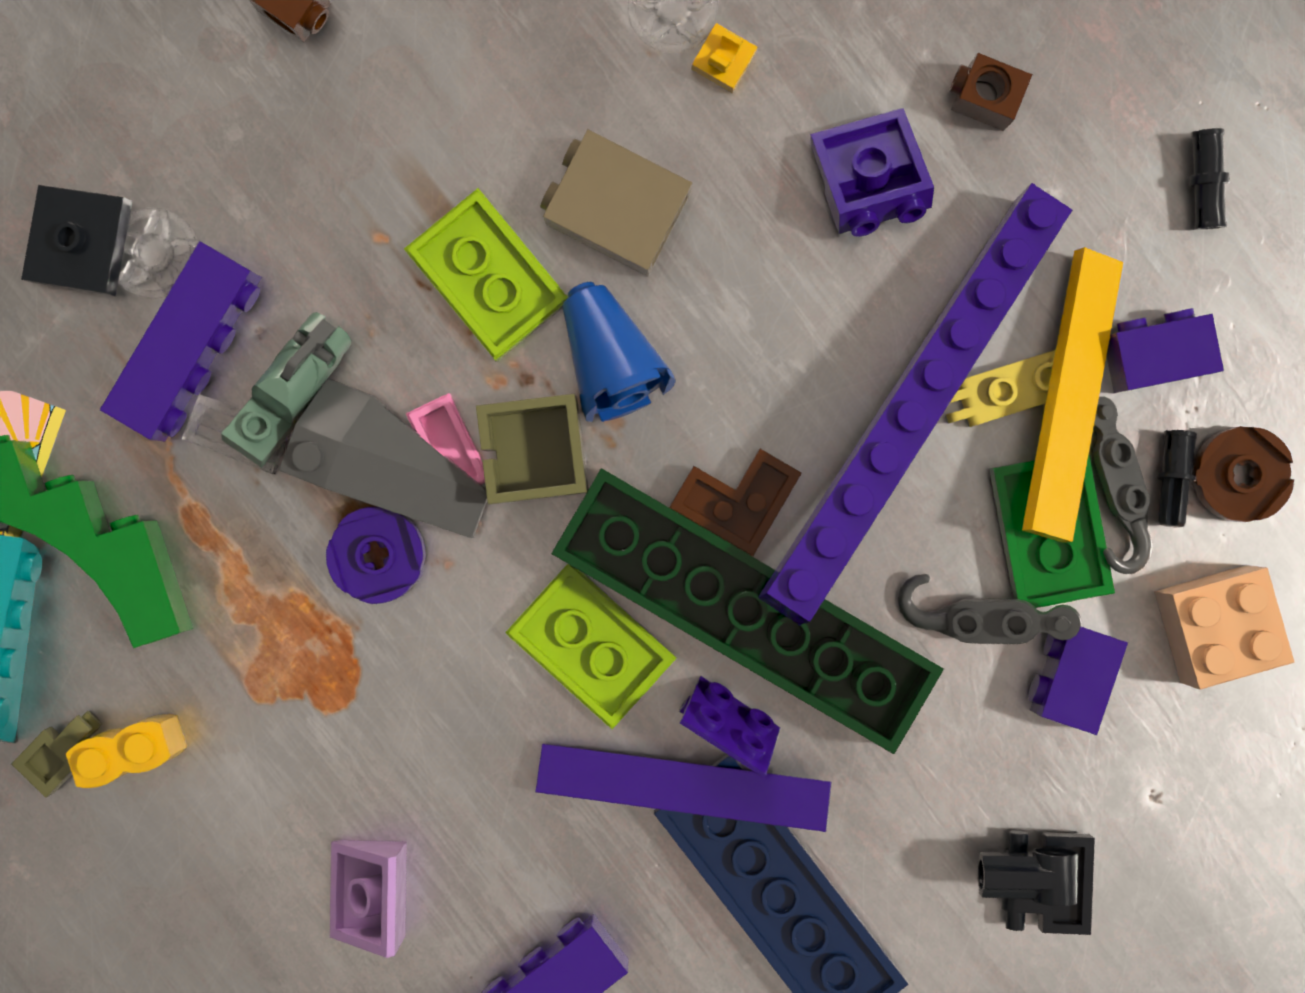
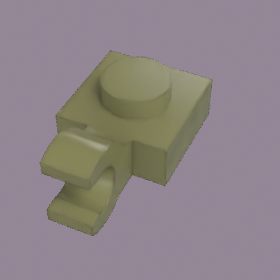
[11,711,102,798]

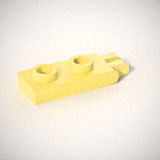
[946,350,1056,427]

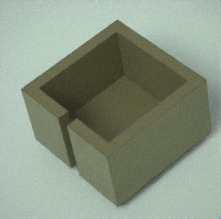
[476,393,588,504]

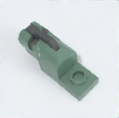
[221,312,352,468]

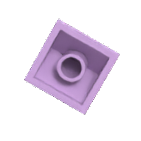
[330,840,407,958]

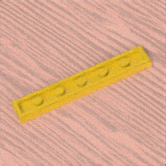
[1022,247,1124,542]

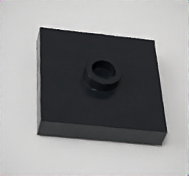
[21,185,133,296]

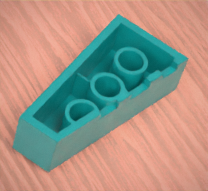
[0,535,42,743]

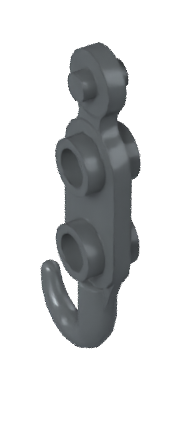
[1093,396,1152,574]
[898,574,1081,644]

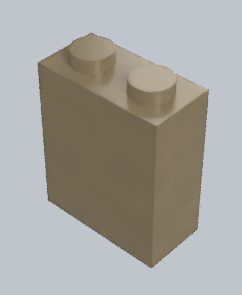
[540,129,692,277]

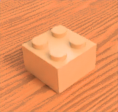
[1154,565,1295,690]

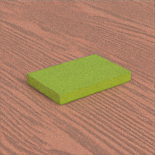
[404,188,568,362]
[505,564,677,729]

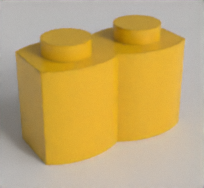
[66,714,187,788]

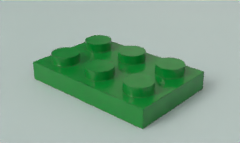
[989,455,1115,608]

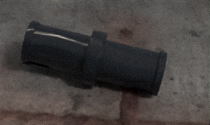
[1189,128,1230,230]

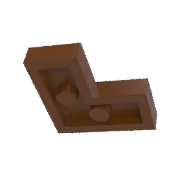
[669,448,802,556]

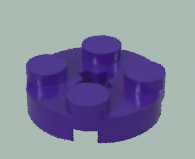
[326,507,426,604]

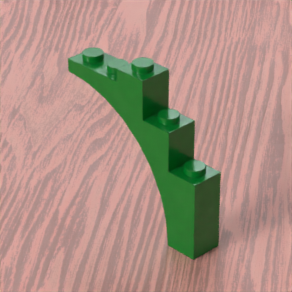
[0,435,193,648]

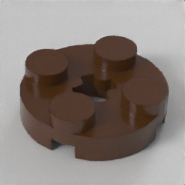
[1191,426,1294,522]

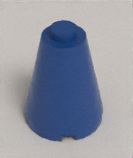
[562,282,676,422]

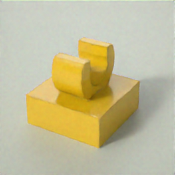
[691,23,758,93]

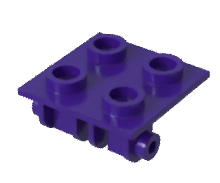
[679,676,781,778]

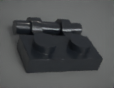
[1001,830,1095,935]

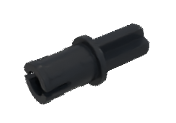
[1156,430,1197,528]

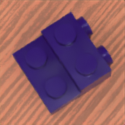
[810,108,934,237]

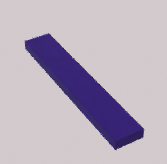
[535,744,832,832]

